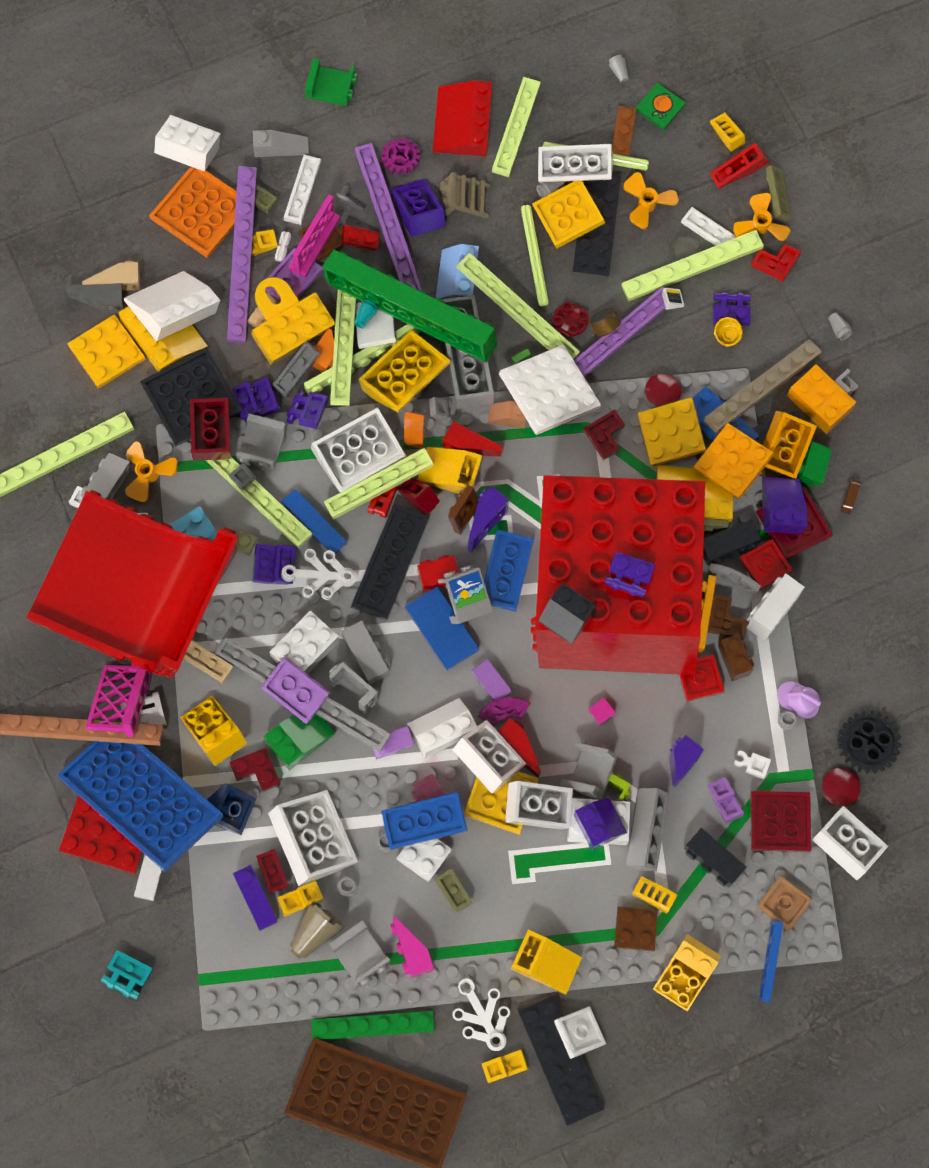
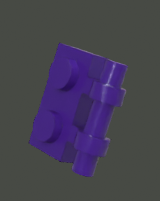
[713,292,751,326]
[286,391,329,429]
[605,552,655,597]

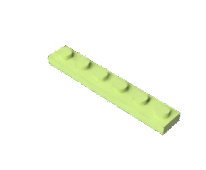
[492,77,541,177]
[324,448,434,520]

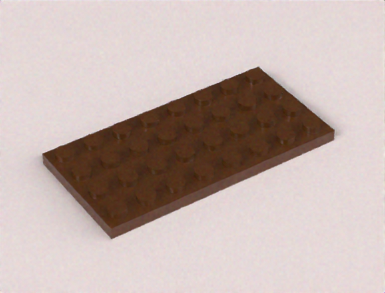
[284,1038,467,1168]

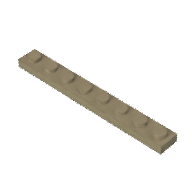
[704,339,822,434]

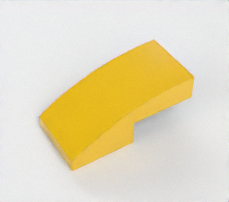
[251,229,278,256]
[277,881,324,917]
[482,1050,529,1083]

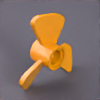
[623,172,679,229]
[733,193,790,241]
[125,442,178,502]

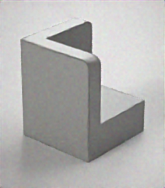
[835,369,858,396]

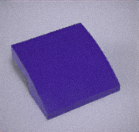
[231,377,280,420]
[252,544,296,585]

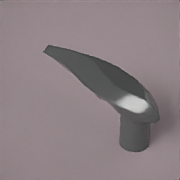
[336,185,365,211]

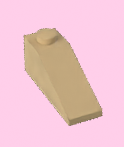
[82,261,140,291]

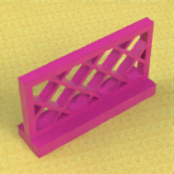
[289,194,341,278]
[86,665,152,737]

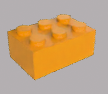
[787,364,856,434]
[762,411,817,479]

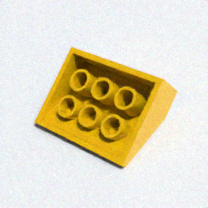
[118,306,208,372]
[359,330,451,413]
[656,465,733,526]

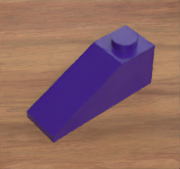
[233,865,278,931]

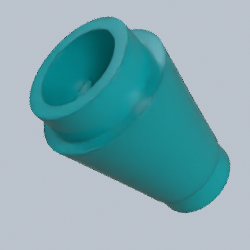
[354,300,378,329]

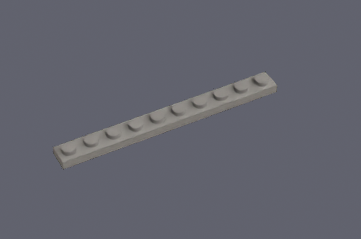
[215,637,391,752]

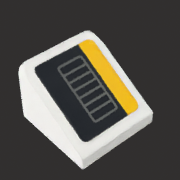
[662,288,684,310]

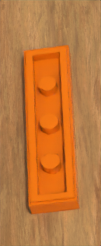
[404,412,424,449]

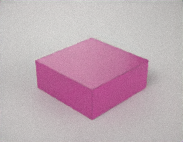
[588,698,616,725]

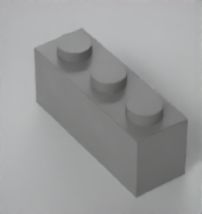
[81,453,130,500]
[341,621,391,685]

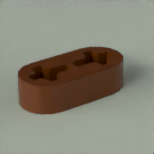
[841,479,861,515]

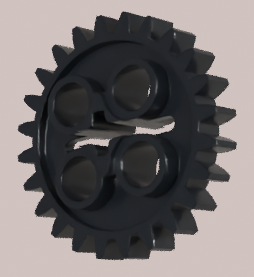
[837,711,902,774]

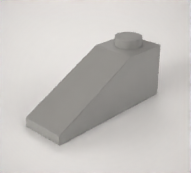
[253,130,309,157]

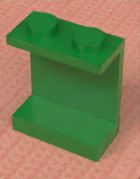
[305,58,358,106]

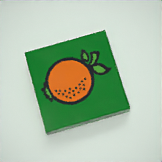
[636,83,685,131]

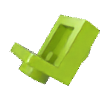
[607,773,632,801]

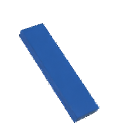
[281,489,347,554]
[759,920,783,1003]

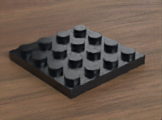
[140,348,242,447]

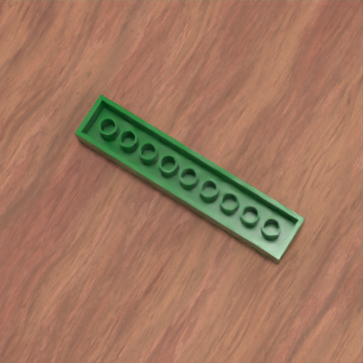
[322,249,497,363]

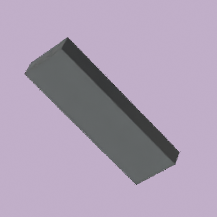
[272,341,321,397]

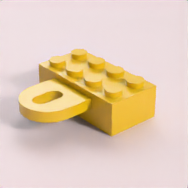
[251,277,335,365]

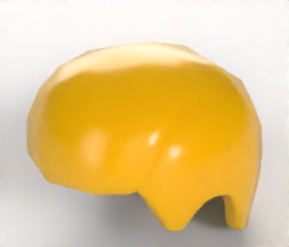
[714,317,743,347]

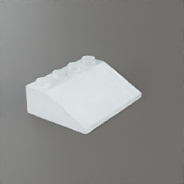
[124,271,220,341]
[311,408,406,493]
[268,790,358,886]

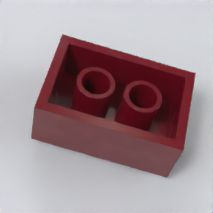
[190,398,231,461]

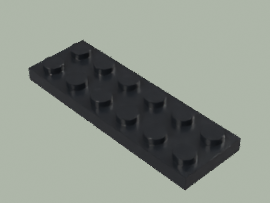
[572,174,621,276]
[351,504,429,621]
[518,995,604,1126]

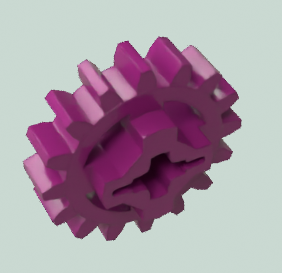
[381,137,420,176]

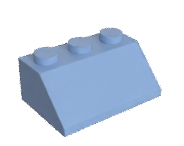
[435,244,479,300]

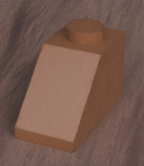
[488,401,526,429]

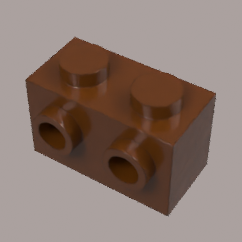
[718,634,754,681]

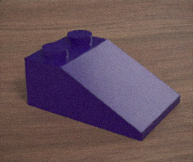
[391,179,445,237]
[762,477,808,534]
[467,486,509,553]

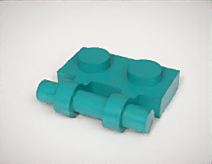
[101,950,153,1000]

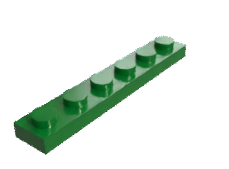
[311,1011,434,1041]

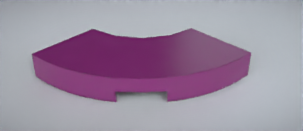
[477,697,531,726]

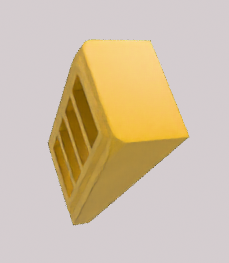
[710,113,745,151]
[632,876,677,914]

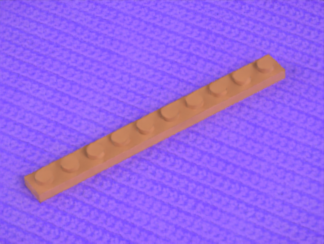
[0,714,164,746]

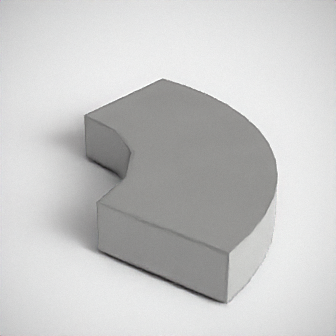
[709,563,761,592]

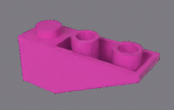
[390,917,434,978]

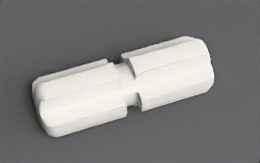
[275,231,291,262]

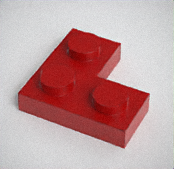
[751,244,801,282]

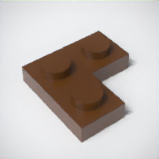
[707,594,747,639]

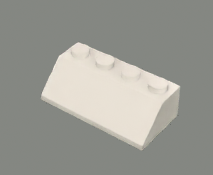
[538,144,613,182]

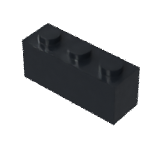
[703,519,761,566]
[683,828,747,888]

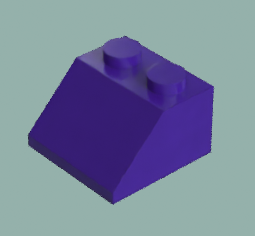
[669,735,704,787]
[573,797,628,851]

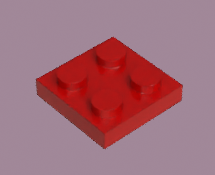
[739,539,793,591]
[679,655,725,702]

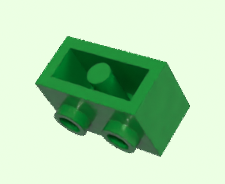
[796,441,832,487]

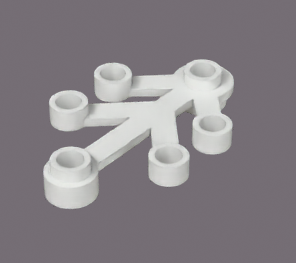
[281,549,357,600]
[452,978,510,1051]

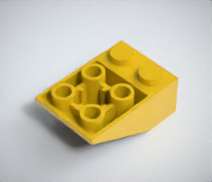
[417,447,482,494]
[180,696,247,766]
[511,929,582,995]
[653,934,721,1011]

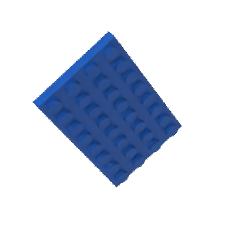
[58,741,223,872]

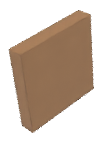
[757,875,813,932]

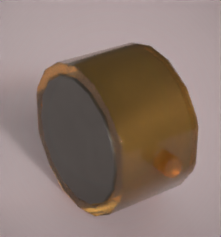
[589,308,621,337]

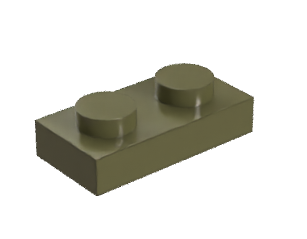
[434,868,473,914]

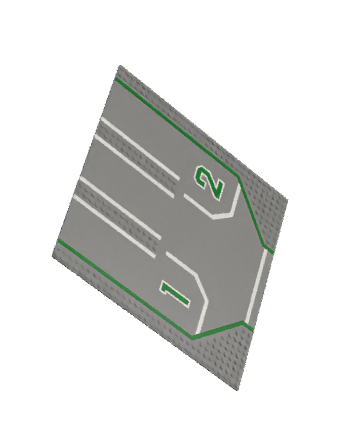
[156,368,842,1031]

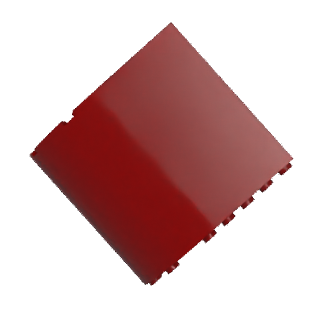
[26,490,239,678]

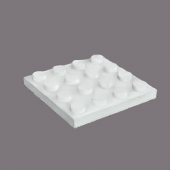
[499,345,601,435]

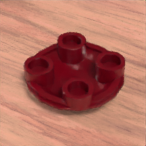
[552,302,589,337]
[644,373,682,407]
[822,768,861,806]

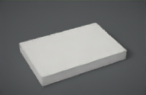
[355,302,396,349]

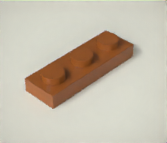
[612,106,637,156]

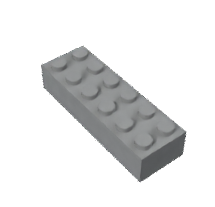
[442,295,494,409]

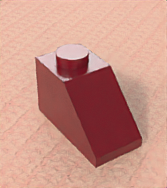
[397,478,440,514]

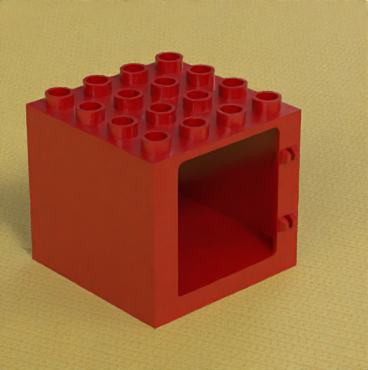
[530,475,706,675]

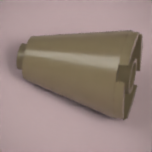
[290,901,344,958]

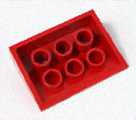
[433,80,492,157]

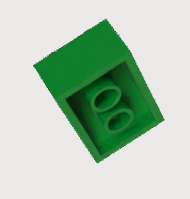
[263,714,335,771]

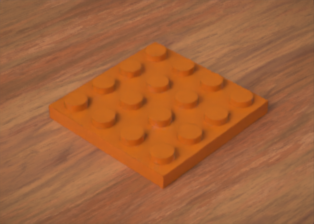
[149,167,237,259]

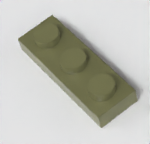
[766,165,791,221]

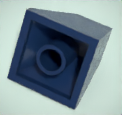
[206,783,256,835]

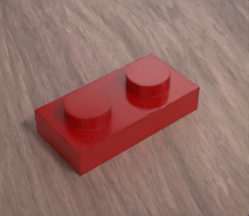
[341,225,379,251]

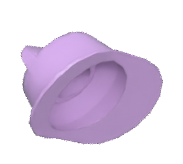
[777,681,821,719]

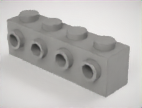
[626,788,669,871]

